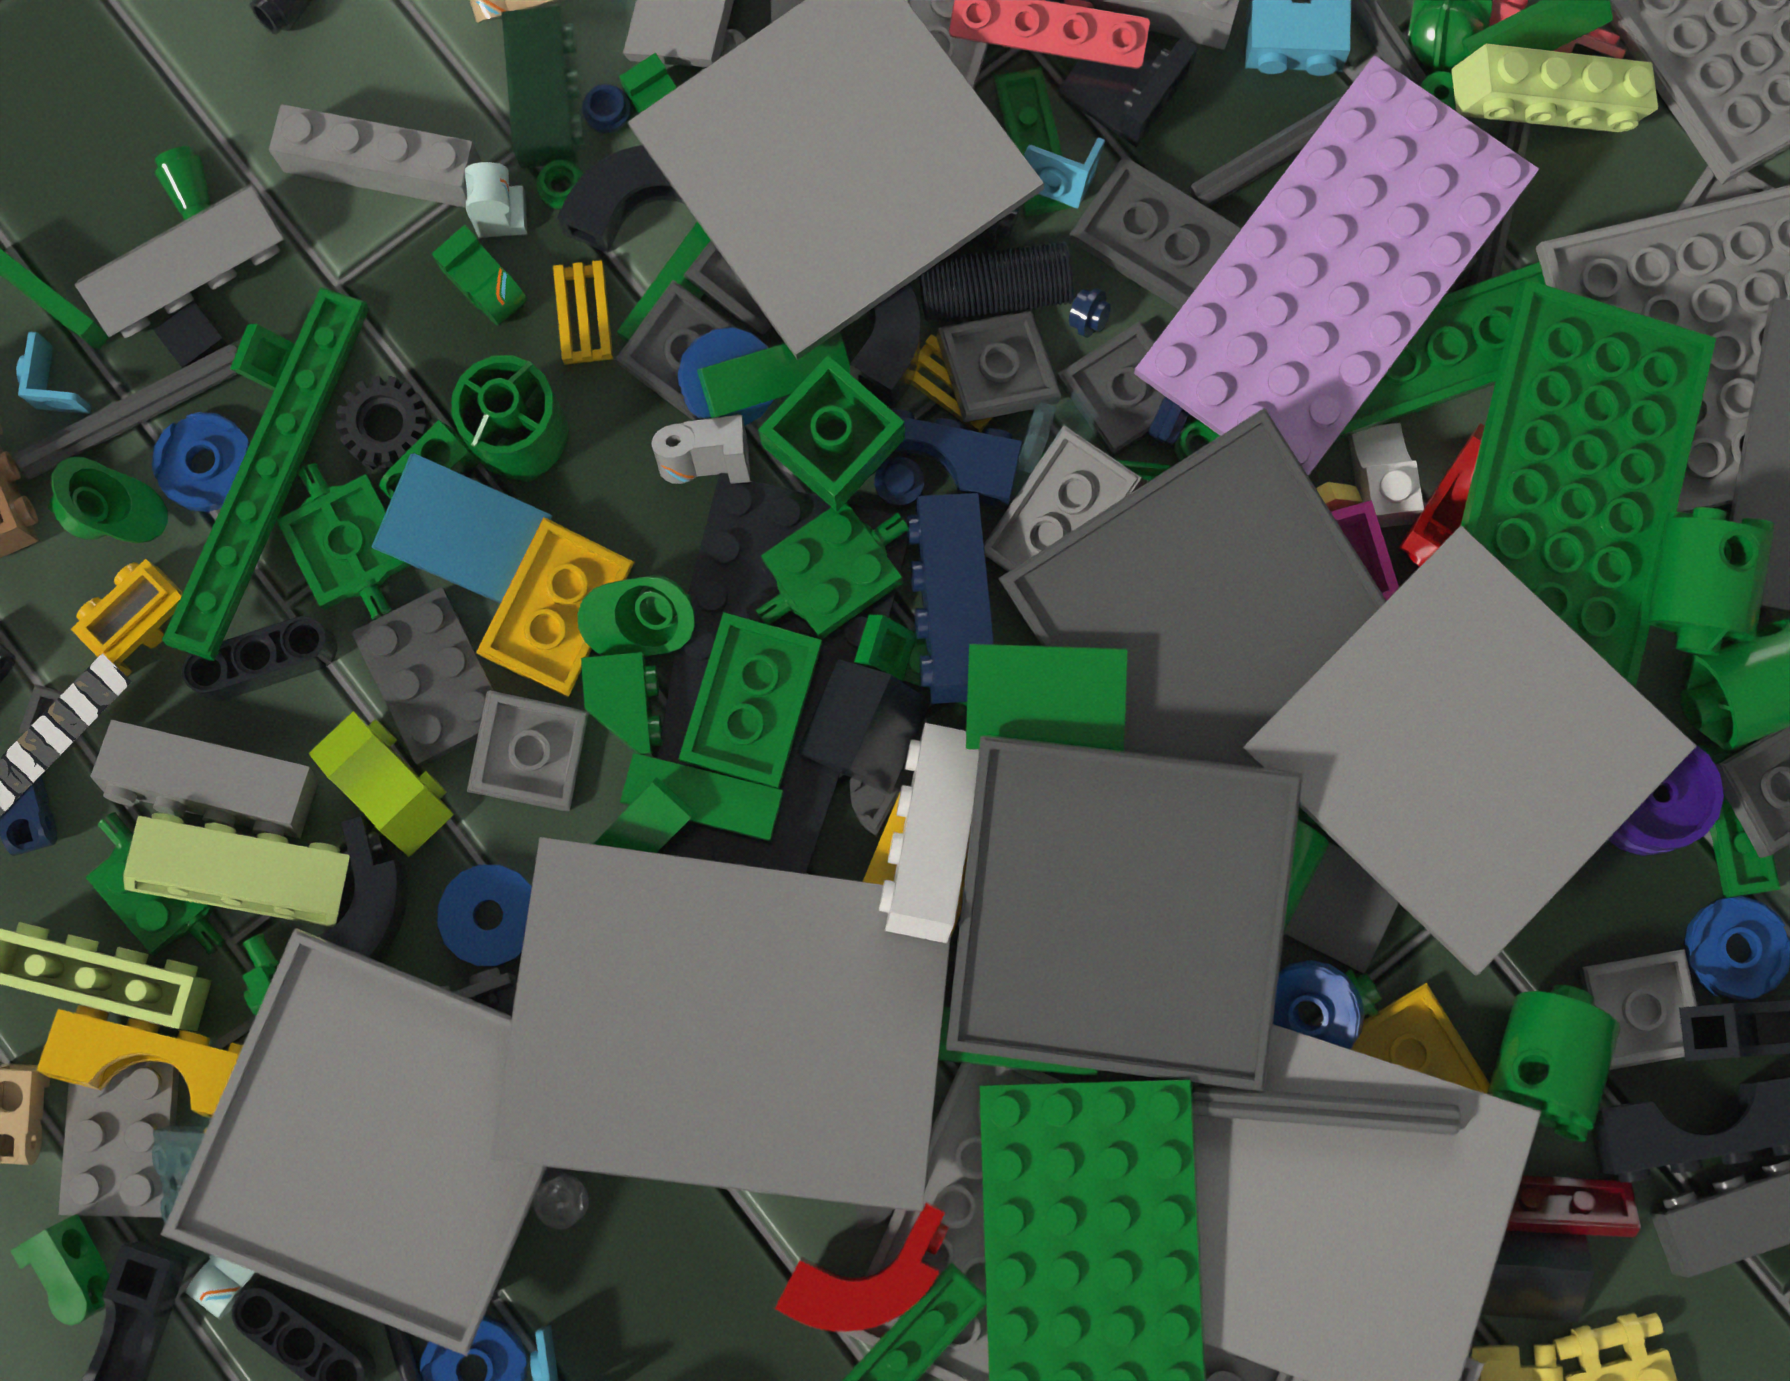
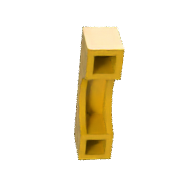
[36,1005,244,1118]

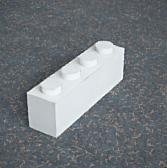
[879,723,979,943]

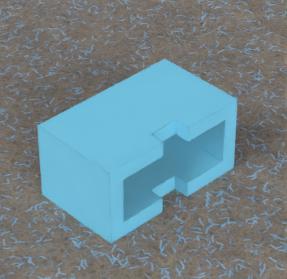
[1245,0,1351,76]

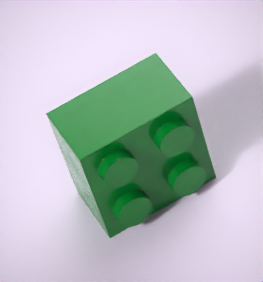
[758,355,905,512]

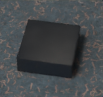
[154,301,227,368]

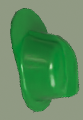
[1408,0,1493,75]
[48,457,168,543]
[577,575,695,656]

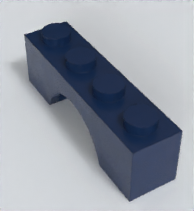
[890,408,1022,510]

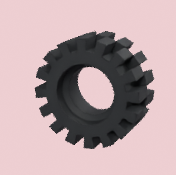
[336,375,433,473]

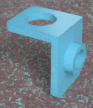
[1024,137,1105,209]
[16,332,91,414]
[530,1325,558,1381]

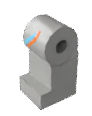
[651,415,750,484]

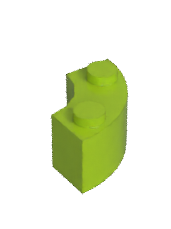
[308,711,454,857]

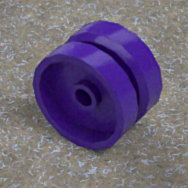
[1607,745,1724,856]

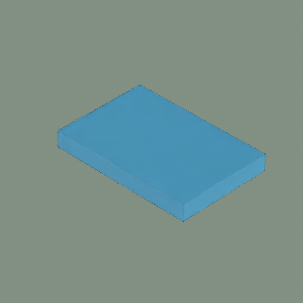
[371,453,552,603]

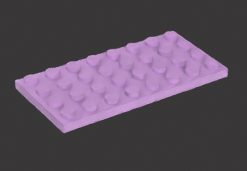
[1134,55,1539,476]

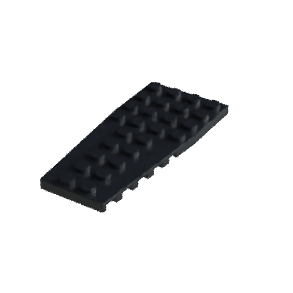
[657,473,908,874]

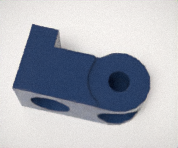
[0,771,57,856]

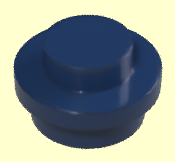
[582,84,631,133]
[1069,288,1111,338]
[874,457,924,507]

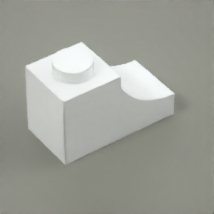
[1348,423,1424,528]

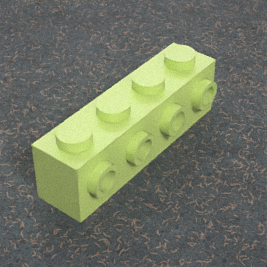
[1451,43,1658,132]
[123,813,350,927]
[0,922,212,1031]

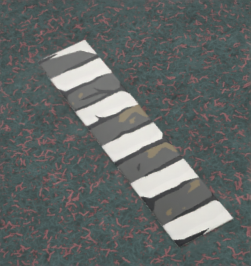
[0,654,132,817]

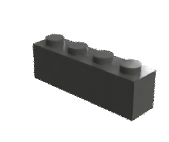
[1650,1157,1790,1278]

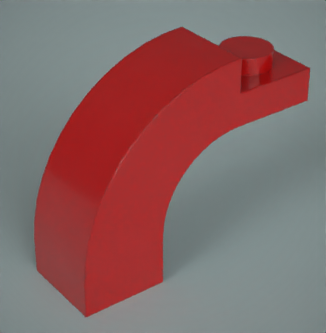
[1398,423,1485,567]
[775,1201,949,1332]

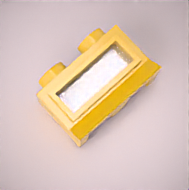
[71,559,183,677]

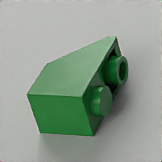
[581,652,663,758]

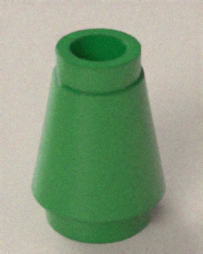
[154,146,211,221]

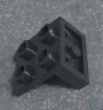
[1059,37,1198,147]

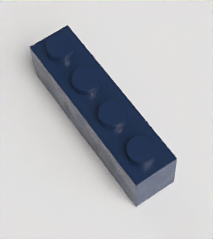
[907,493,994,704]

